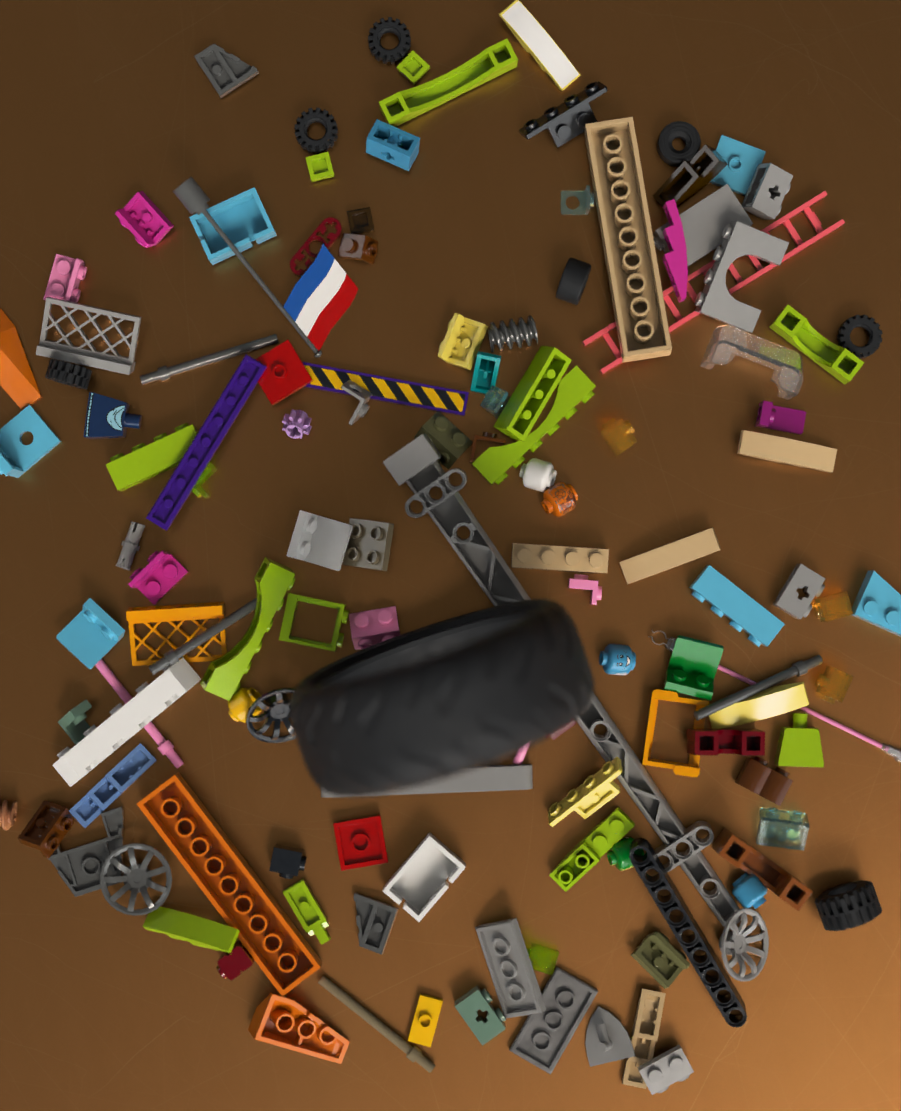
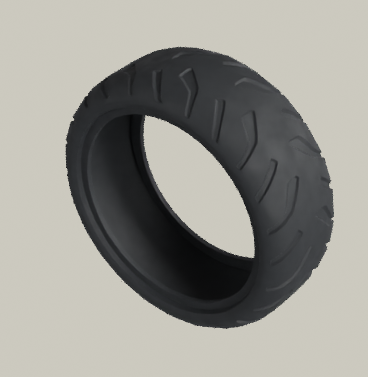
[290,599,594,797]

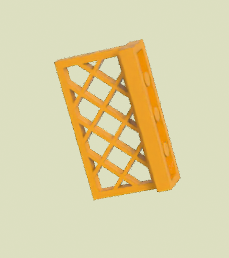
[126,601,227,666]

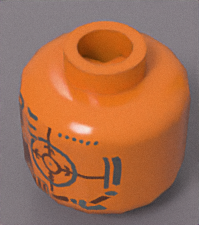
[541,482,578,517]

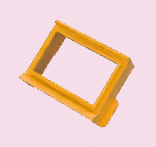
[641,689,709,777]

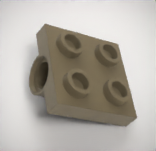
[343,518,394,571]

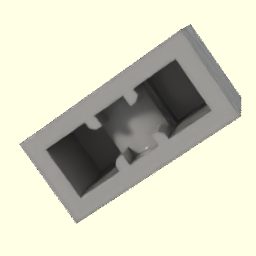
[742,163,793,220]
[773,564,825,619]

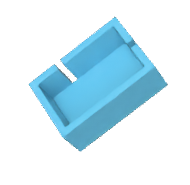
[189,187,277,265]

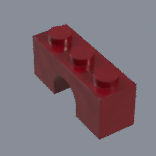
[687,729,765,756]

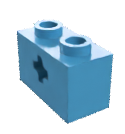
[366,119,420,171]

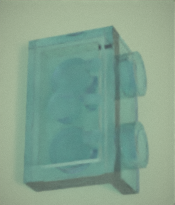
[756,807,809,851]

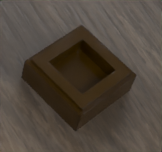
[347,207,375,235]

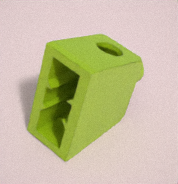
[774,713,824,767]

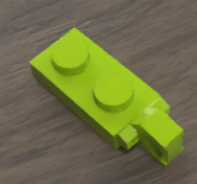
[282,878,331,945]

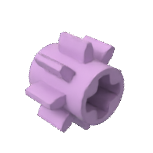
[282,409,312,439]

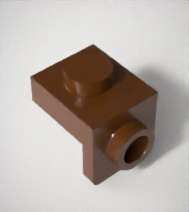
[338,233,378,264]

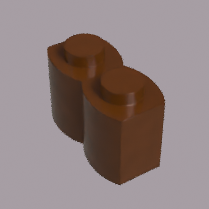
[735,756,793,806]

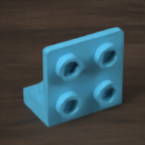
[56,598,125,669]

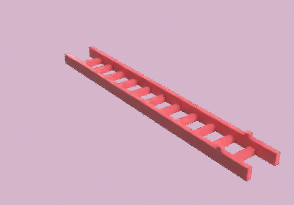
[582,191,845,375]

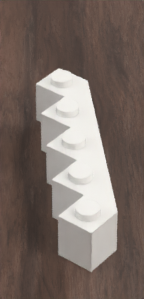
[52,657,201,787]

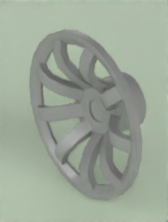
[719,908,769,982]

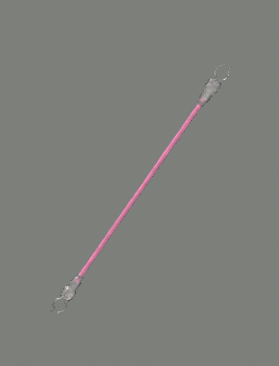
[650,630,901,763]

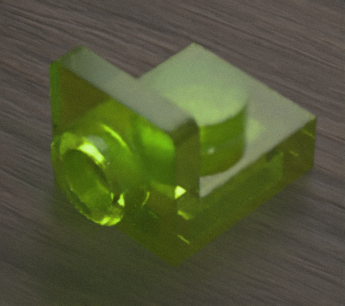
[527,942,559,975]

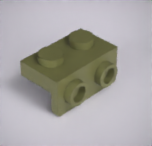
[414,411,473,469]
[631,931,690,989]

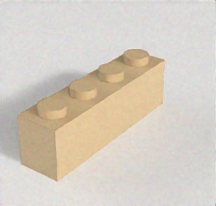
[511,543,609,573]

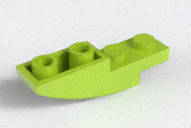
[549,807,635,892]

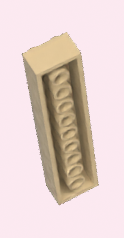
[584,116,672,363]

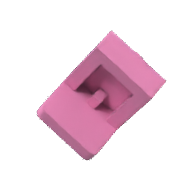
[568,574,602,605]

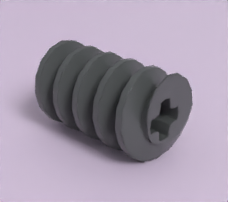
[487,315,538,353]

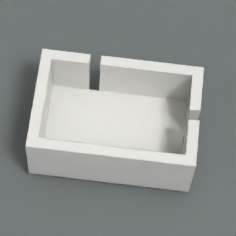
[382,832,466,922]

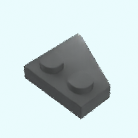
[194,44,259,98]
[353,892,399,955]

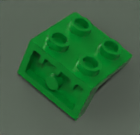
[664,635,724,700]

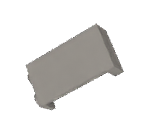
[653,184,753,266]

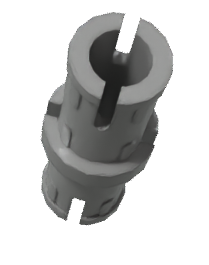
[116,521,145,571]

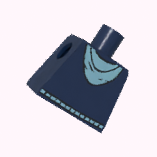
[83,392,142,439]

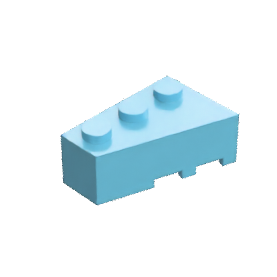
[849,570,901,637]

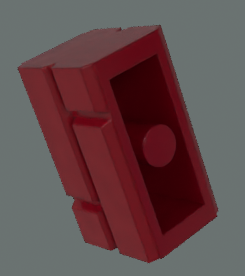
[216,940,255,981]

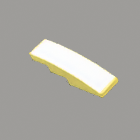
[499,0,581,91]

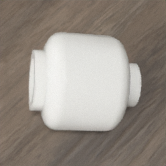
[520,458,557,492]

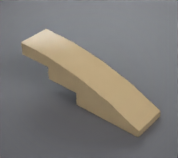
[737,430,837,472]
[619,527,721,584]
[621,988,666,1089]

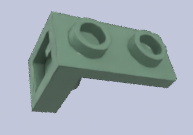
[58,699,92,745]

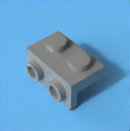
[637,1045,694,1095]

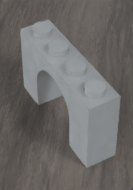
[695,221,789,333]

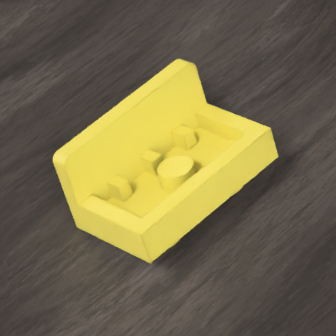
[438,313,488,371]

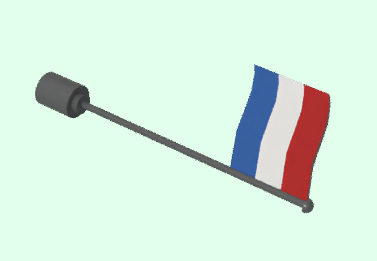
[173,176,358,358]

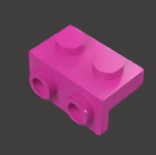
[115,191,174,248]

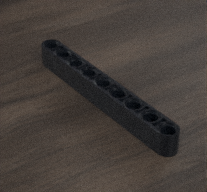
[629,838,747,1027]

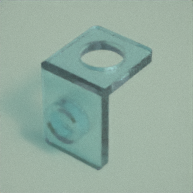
[561,185,594,215]

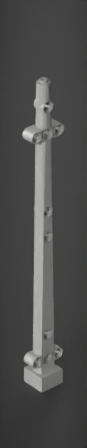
[383,433,741,926]

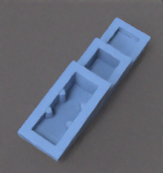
[69,743,157,829]

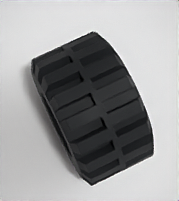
[815,880,882,931]

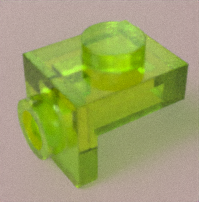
[192,462,218,499]

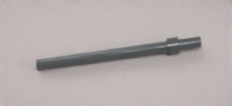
[140,334,279,385]
[148,597,257,675]
[693,655,823,721]

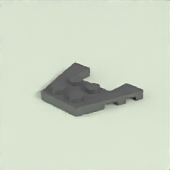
[47,806,124,897]

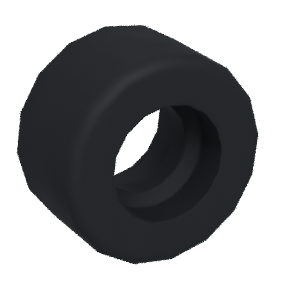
[556,258,591,305]

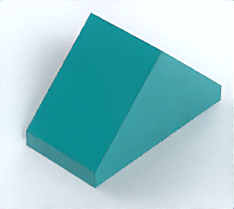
[470,351,501,395]

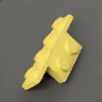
[548,757,622,827]

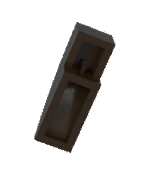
[653,144,727,207]

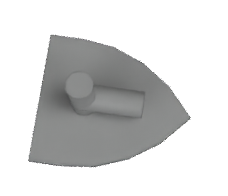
[585,1006,635,1067]

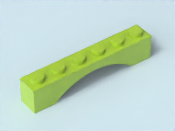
[379,38,518,127]
[472,365,596,485]
[200,557,295,701]

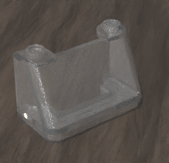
[700,324,803,400]

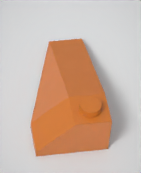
[0,308,42,410]

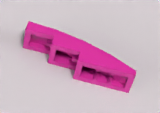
[662,199,688,303]

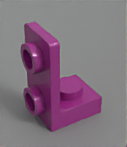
[755,401,806,435]

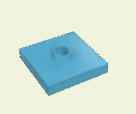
[709,135,766,196]

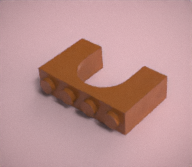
[711,827,813,911]

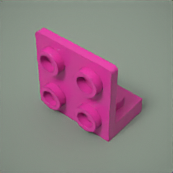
[128,550,189,605]

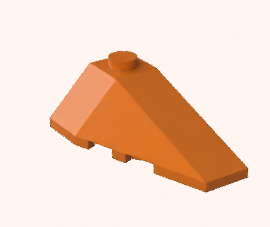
[248,993,350,1064]

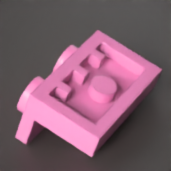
[44,254,87,303]

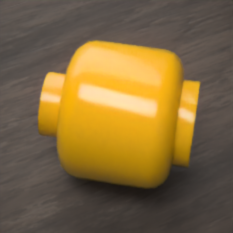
[228,687,262,723]

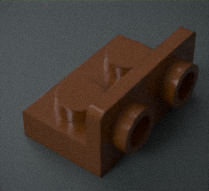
[18,800,75,858]

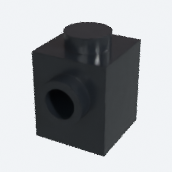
[269,844,307,879]

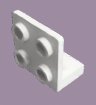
[286,510,353,571]

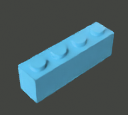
[689,565,785,647]

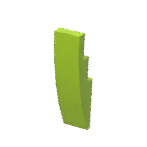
[142,906,240,953]

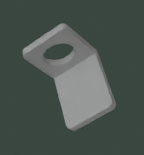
[341,380,372,426]

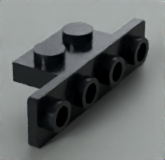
[519,82,608,147]

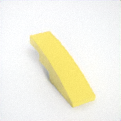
[709,682,809,729]

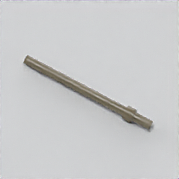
[318,975,436,1073]

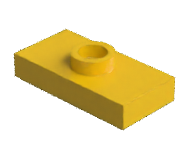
[408,993,443,1047]

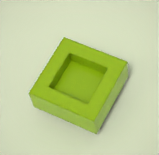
[396,50,430,85]
[305,152,335,182]

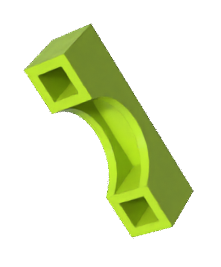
[769,305,864,385]

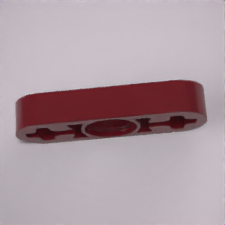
[290,217,342,277]

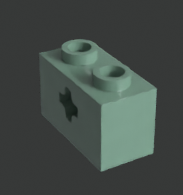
[454,985,507,1046]

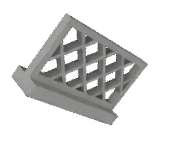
[36,297,141,375]

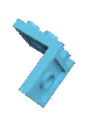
[0,405,62,478]

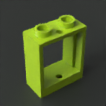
[279,593,349,652]

